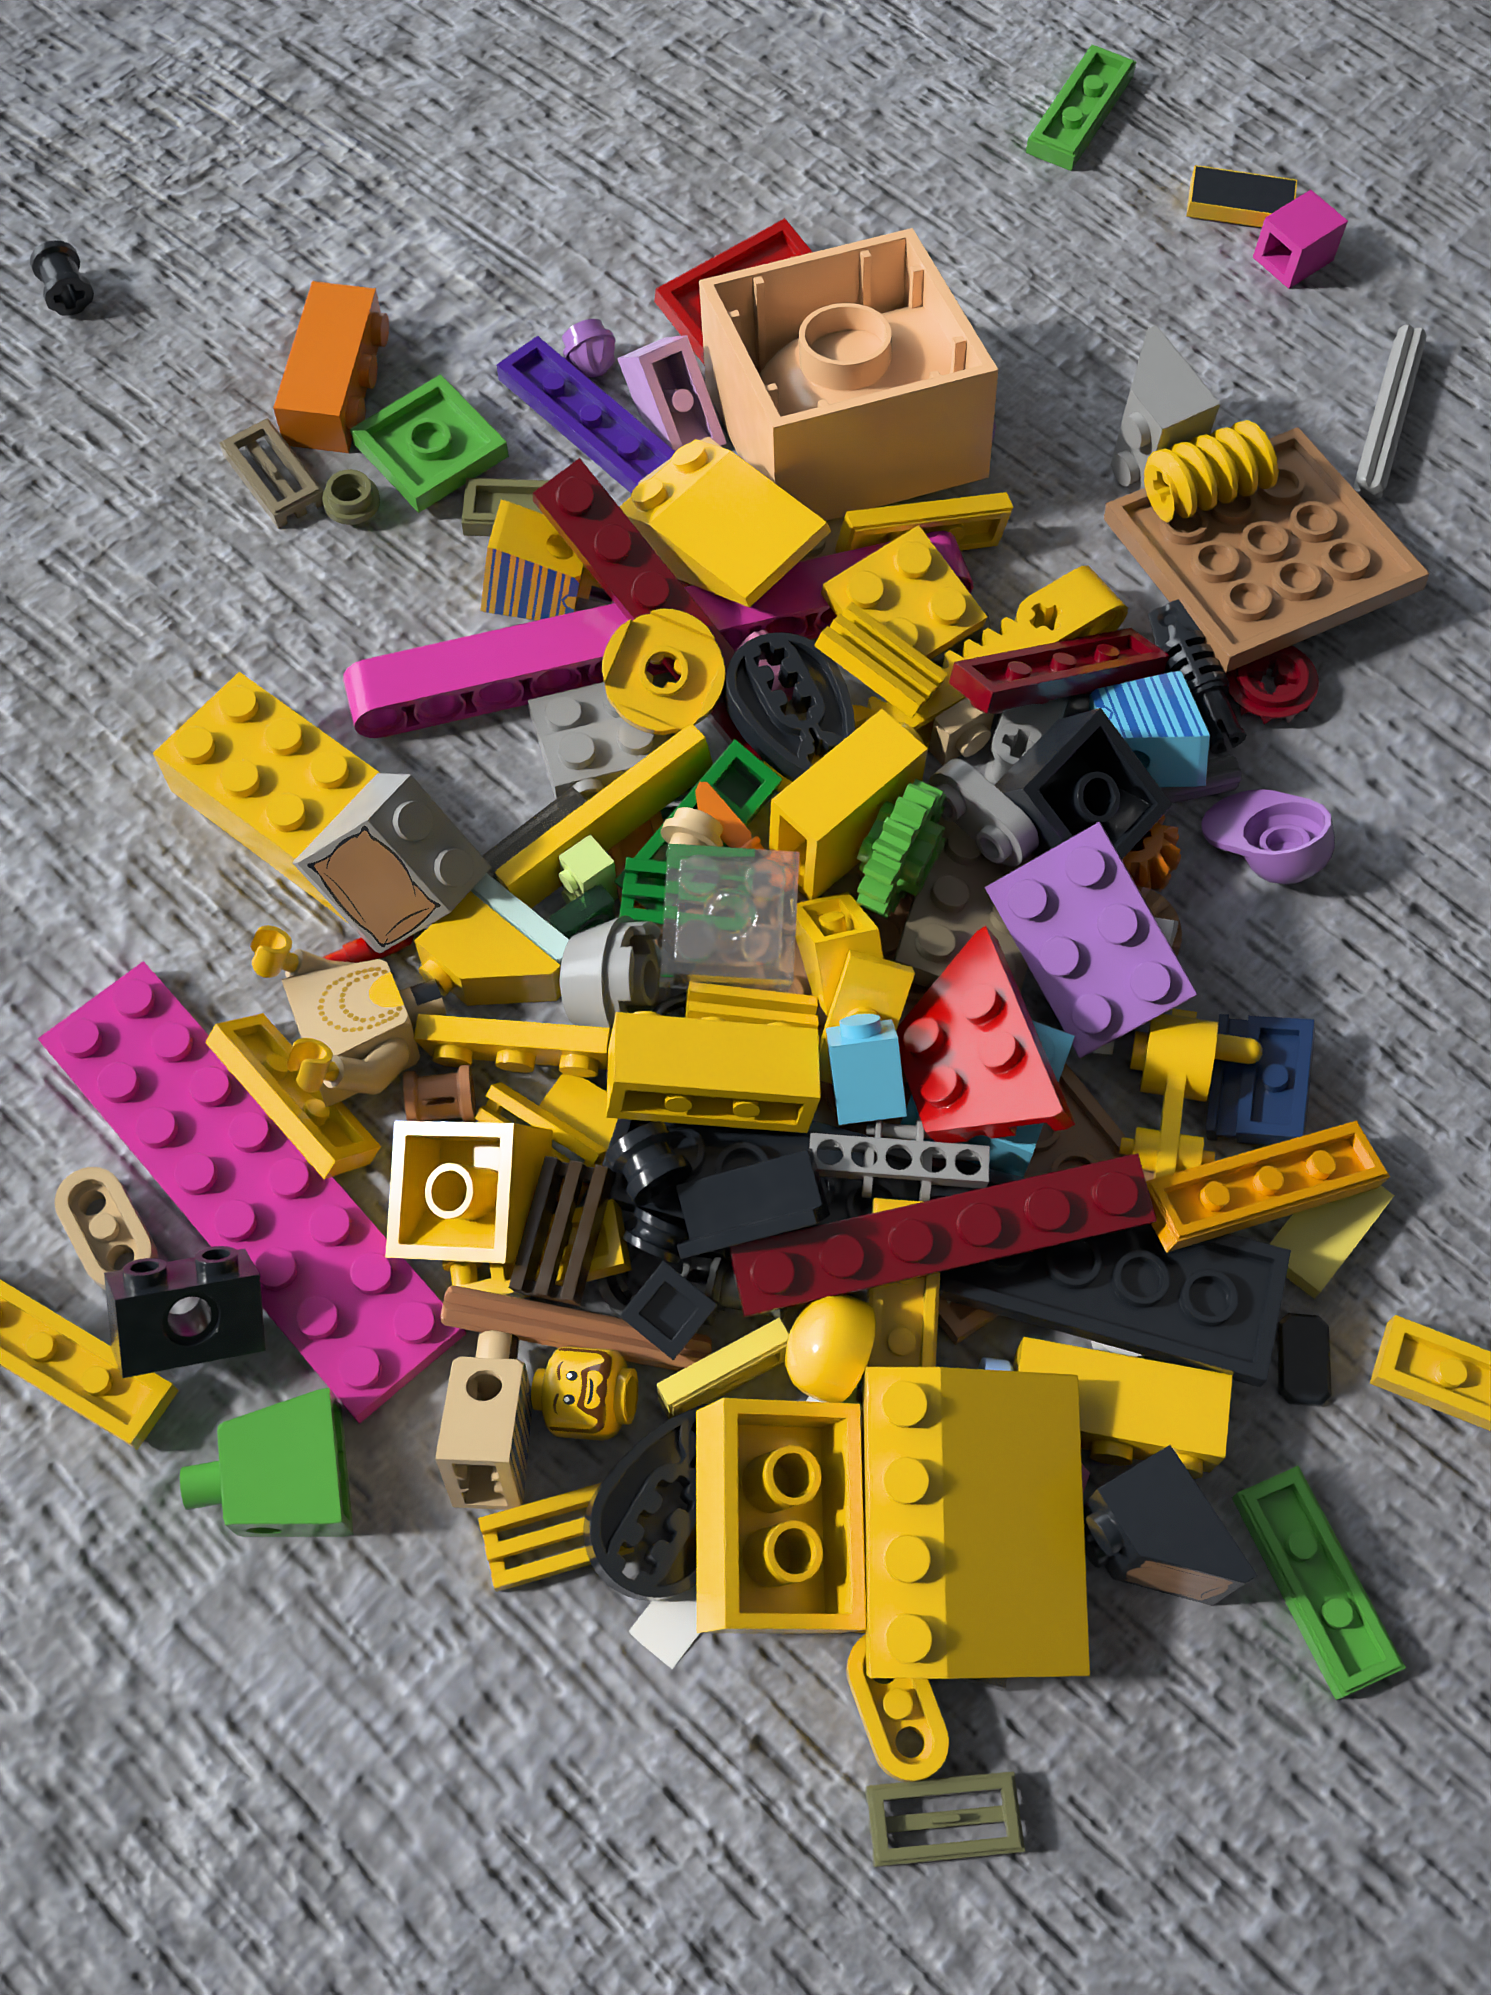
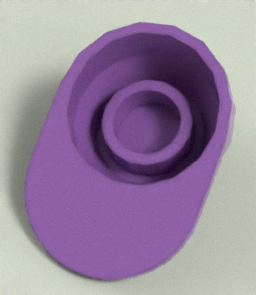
[1201,789,1335,884]

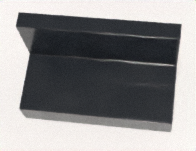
[676,1148,830,1259]

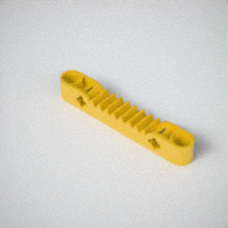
[764,565,1128,793]

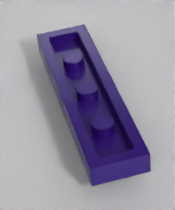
[496,336,675,493]

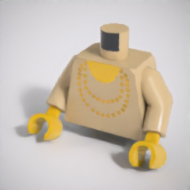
[250,925,447,1107]

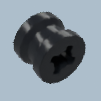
[606,1121,692,1206]

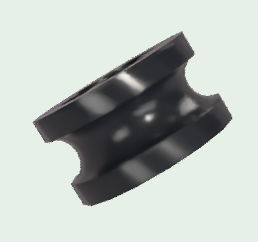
[622,1206,690,1264]

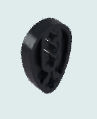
[724,632,855,782]
[583,1403,711,1601]

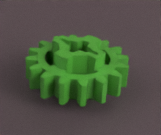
[856,779,947,918]

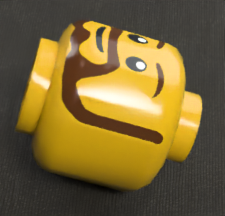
[531,1346,639,1441]

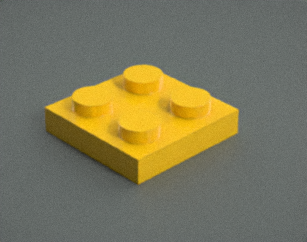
[821,525,987,660]

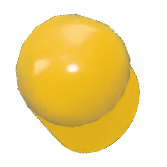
[785,1294,876,1403]

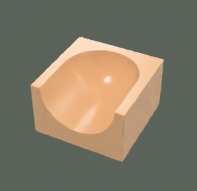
[699,228,998,521]

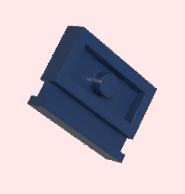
[1205,1014,1315,1145]

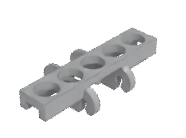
[809,1116,990,1202]

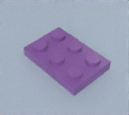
[985,822,1198,1058]

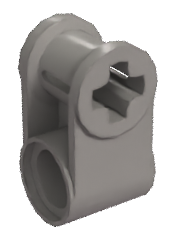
[984,698,1069,785]

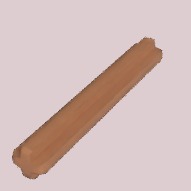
[440,1285,712,1371]

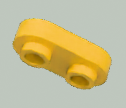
[846,1634,949,1782]

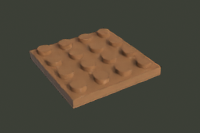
[1104,427,1430,673]

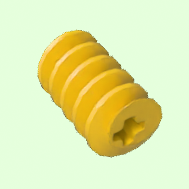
[1144,420,1279,523]

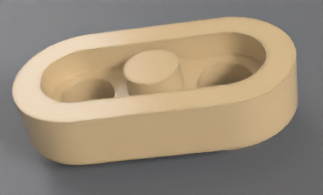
[54,1167,158,1290]

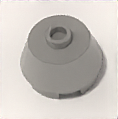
[559,915,671,1031]

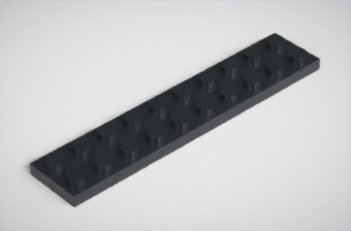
[602,1119,1291,1387]

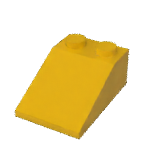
[619,439,831,608]

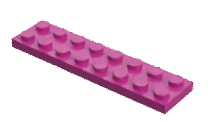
[37,961,466,1424]

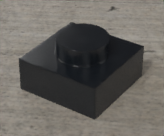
[619,1261,718,1360]

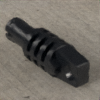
[1148,599,1247,754]

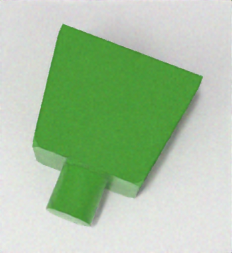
[180,1388,354,1537]

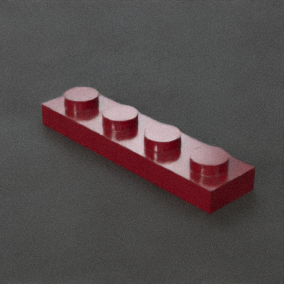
[949,628,1170,714]

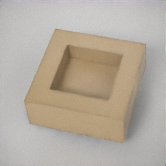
[929,698,994,766]

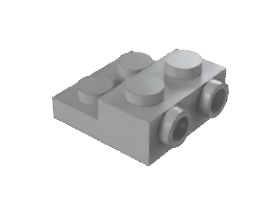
[528,682,668,811]

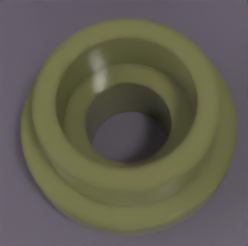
[322,469,380,525]

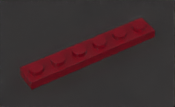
[533,458,786,763]
[729,1153,1157,1318]

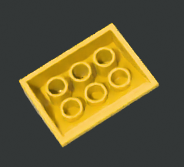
[863,1367,1090,1679]

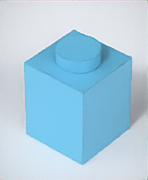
[826,1014,907,1125]

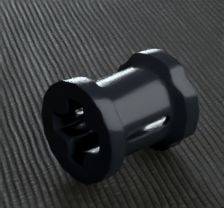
[30,240,94,316]

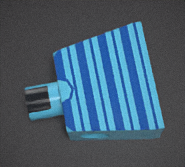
[1089,671,1210,787]

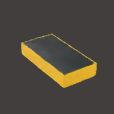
[1186,165,1297,228]

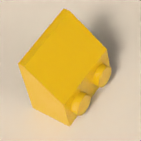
[386,1121,553,1263]

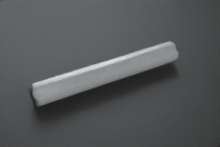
[1353,324,1427,502]

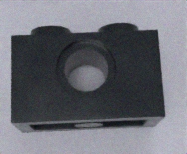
[104,1246,266,1378]

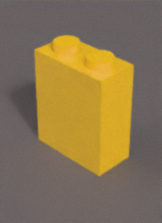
[769,709,928,900]

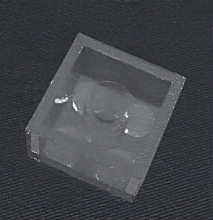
[659,843,799,993]

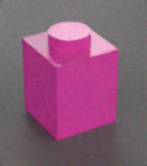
[1253,190,1348,289]

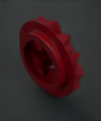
[1224,645,1319,725]

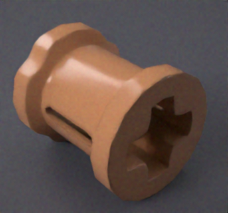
[403,1065,476,1123]

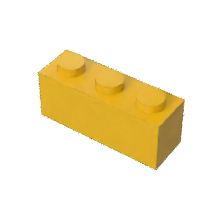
[606,1011,820,1133]
[1013,1337,1232,1479]

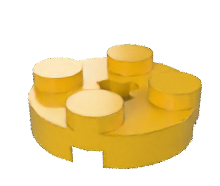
[602,609,725,735]

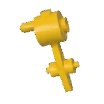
[1119,1008,1263,1179]

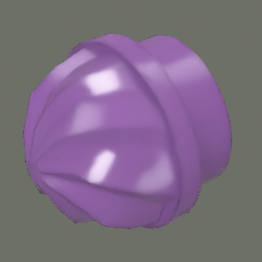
[562,319,616,377]

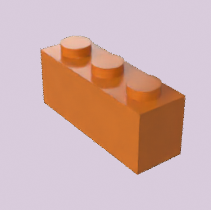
[273,281,389,453]

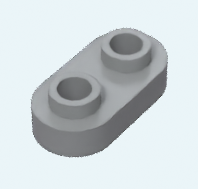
[929,759,1039,866]

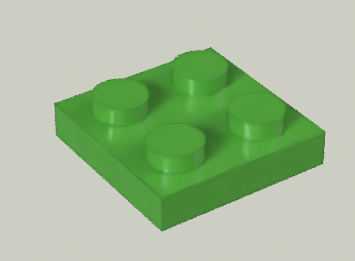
[350,374,509,513]

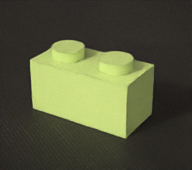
[559,834,618,919]

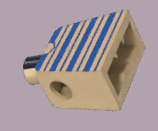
[435,1330,532,1510]

